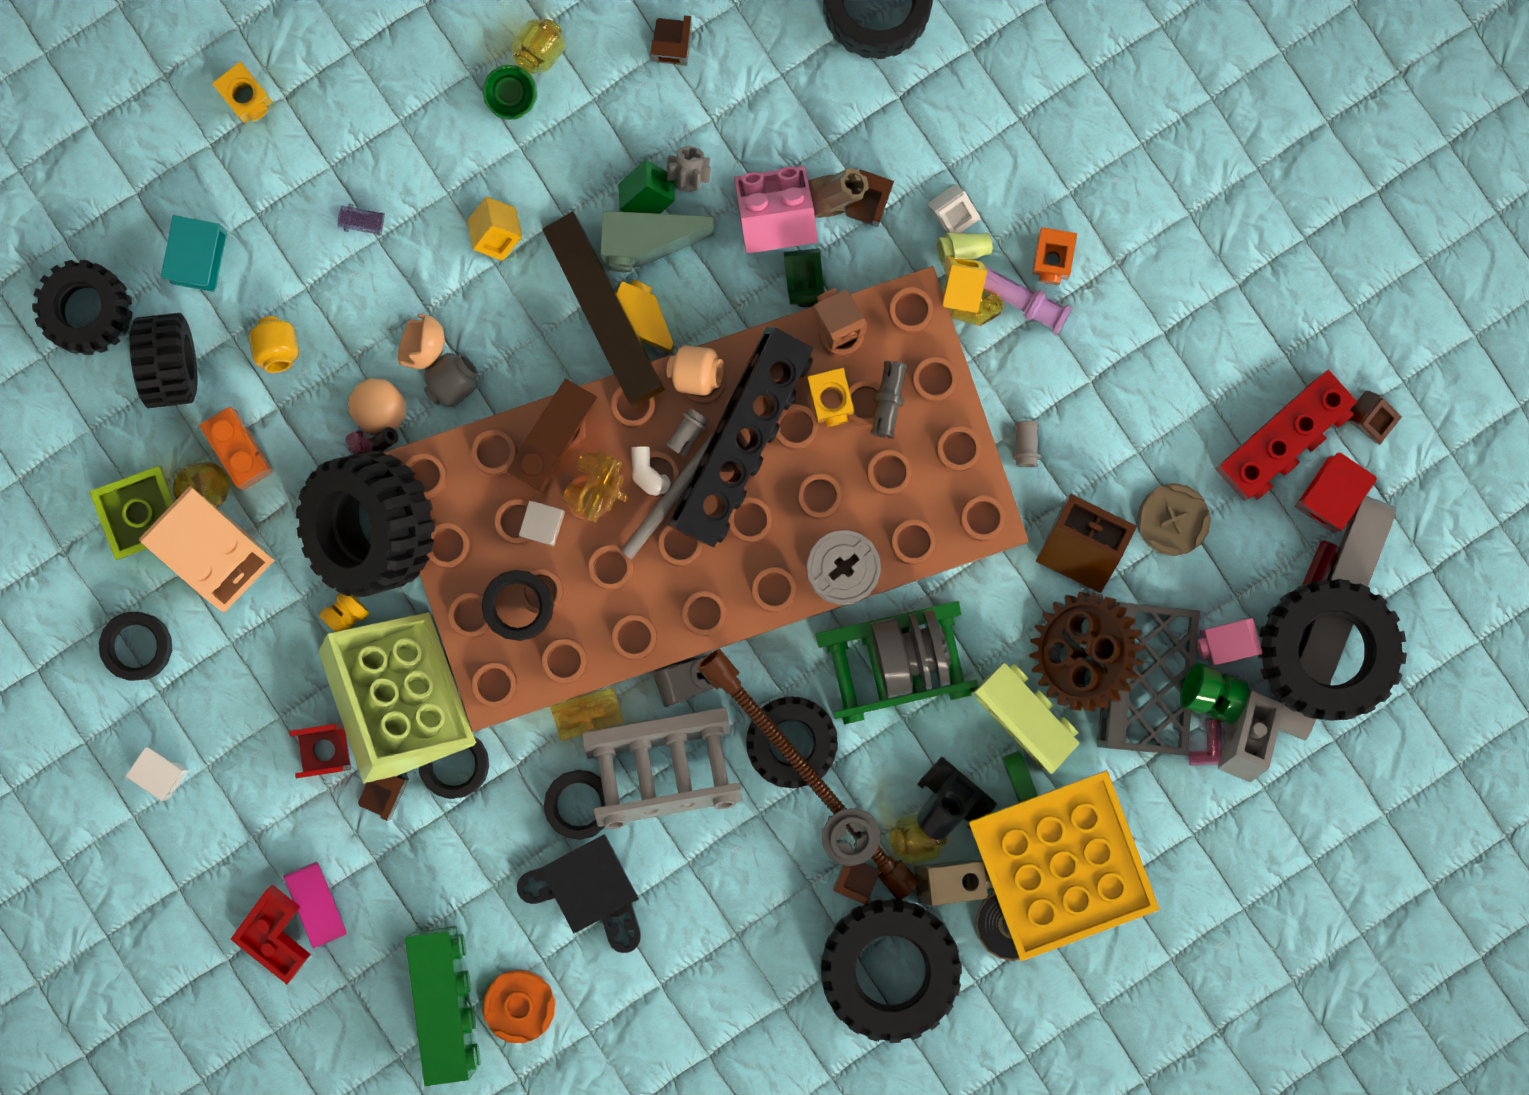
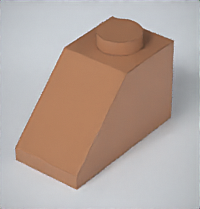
[813,288,868,349]

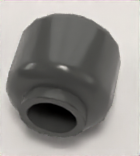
[424,353,479,407]

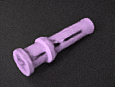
[975,260,1073,336]

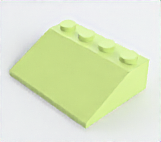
[318,612,476,784]

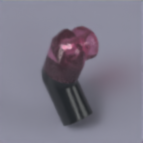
[345,427,398,455]

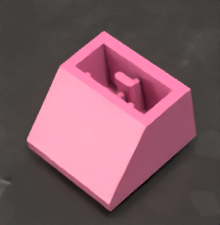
[734,166,818,254]

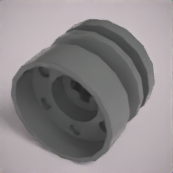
[871,609,951,699]

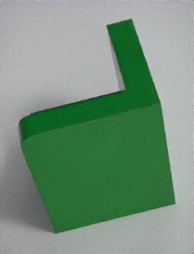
[618,159,675,214]

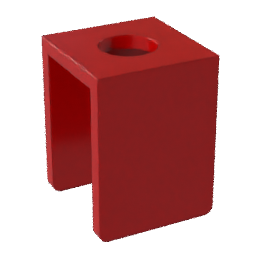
[1294,452,1377,533]
[289,723,351,779]

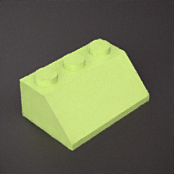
[971,663,1080,774]

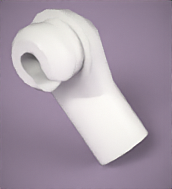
[631,447,671,496]

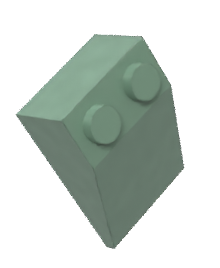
[600,211,714,273]

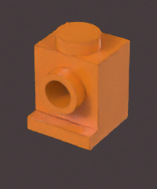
[1032,227,1077,285]

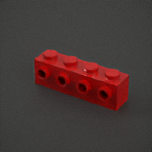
[1215,369,1357,501]

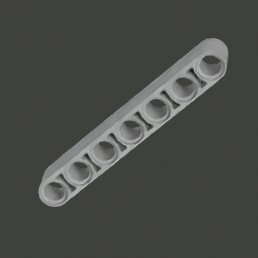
[1278,496,1397,740]

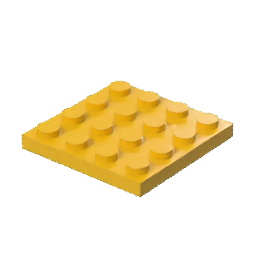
[968,770,1160,962]

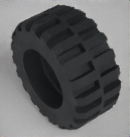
[296,451,435,598]
[1258,579,1407,721]
[820,898,962,1043]

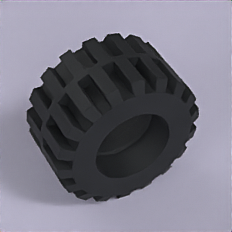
[32,260,133,355]
[130,312,198,408]
[746,696,838,789]

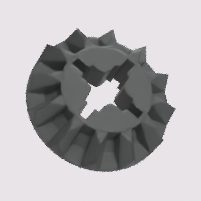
[822,807,881,866]

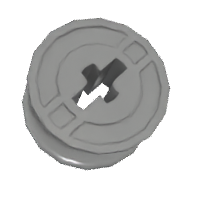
[806,530,881,606]

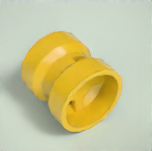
[318,593,370,632]

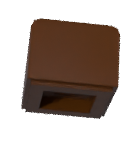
[1348,391,1402,445]

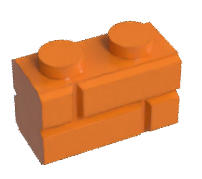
[199,407,274,490]

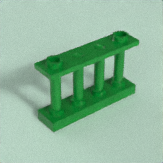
[815,601,978,725]

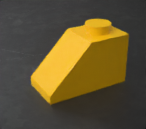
[616,279,674,354]

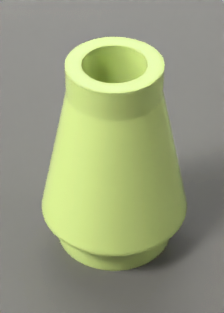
[936,233,993,266]

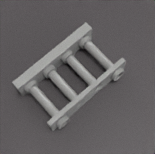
[582,707,743,829]

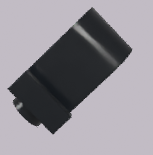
[917,756,997,840]

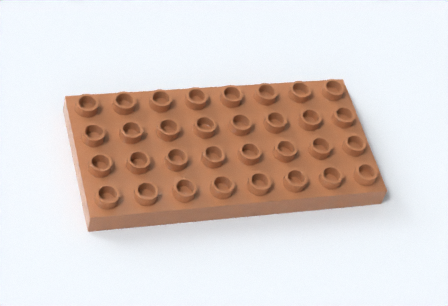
[384,266,1029,732]

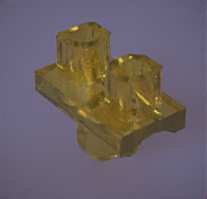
[562,451,628,523]
[550,687,624,741]

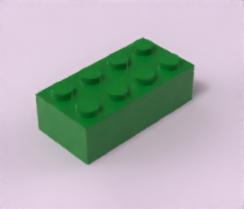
[405,926,481,1086]

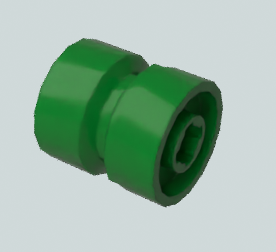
[1180,663,1249,724]

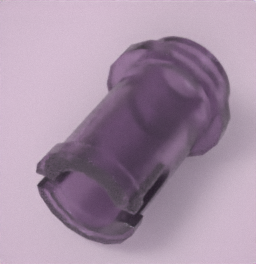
[337,203,385,236]

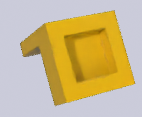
[467,196,522,261]
[942,256,987,313]

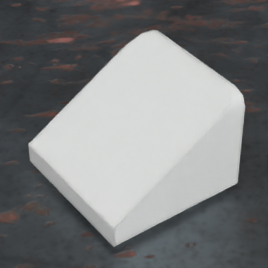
[927,184,981,233]
[519,500,565,547]

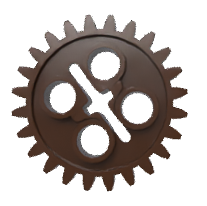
[1029,592,1145,711]

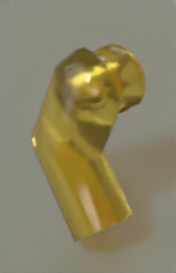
[949,295,1004,326]

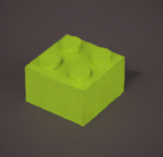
[89,466,175,560]

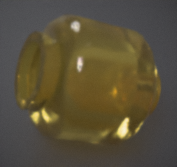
[512,19,566,74]
[173,462,230,507]
[890,814,947,864]

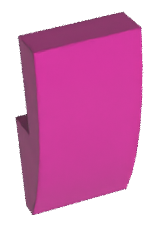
[283,861,347,948]

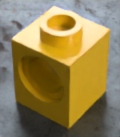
[212,61,273,124]
[807,368,854,427]

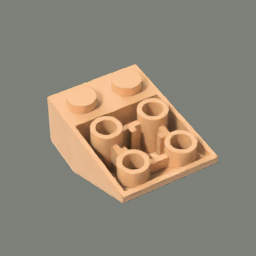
[138,486,275,613]

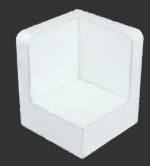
[125,747,189,801]

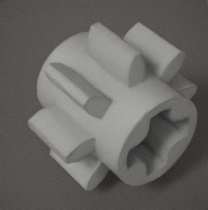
[667,146,711,192]

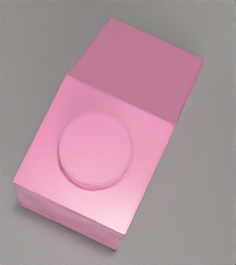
[1197,618,1263,666]

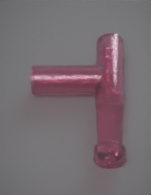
[1188,719,1222,766]

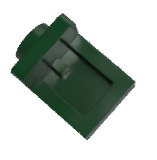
[783,248,825,308]

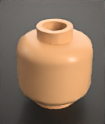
[667,345,724,396]

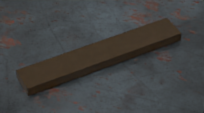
[542,211,665,408]

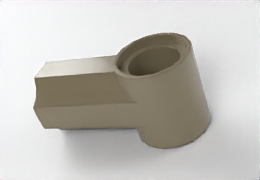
[808,168,869,218]

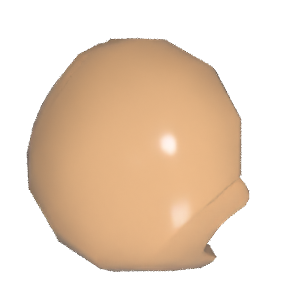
[397,314,445,369]
[347,378,406,435]

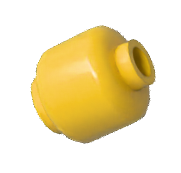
[248,316,299,373]

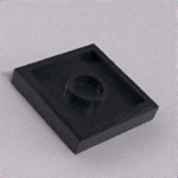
[540,834,639,934]

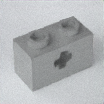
[1217,691,1285,782]

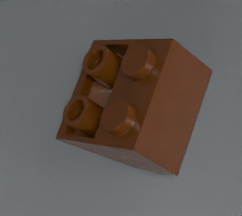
[1035,494,1137,594]

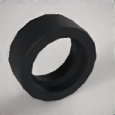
[481,570,554,641]
[99,612,172,681]
[419,736,489,799]
[544,770,605,840]

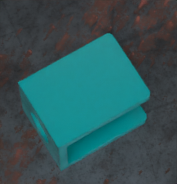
[161,215,228,292]

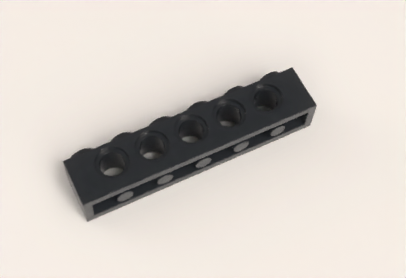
[667,327,814,547]

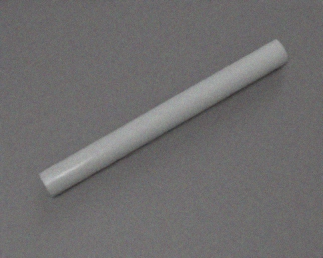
[620,434,712,560]

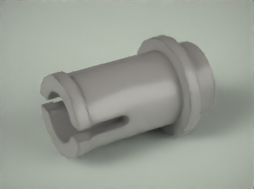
[666,408,709,457]
[1013,421,1042,467]

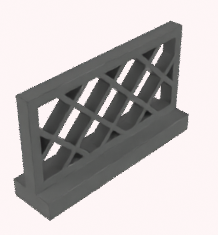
[1097,602,1200,756]

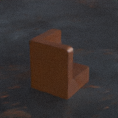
[650,15,692,66]
[845,169,894,227]
[358,775,409,821]
[833,863,880,905]

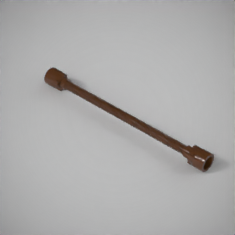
[697,649,919,900]

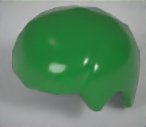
[482,65,538,120]

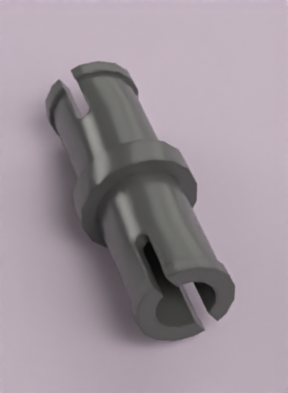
[870,361,908,438]

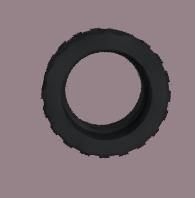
[823,0,933,59]

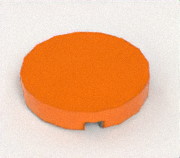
[482,970,556,1044]

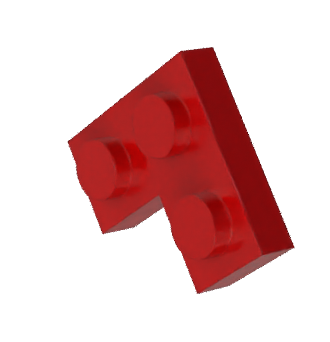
[230,884,311,985]

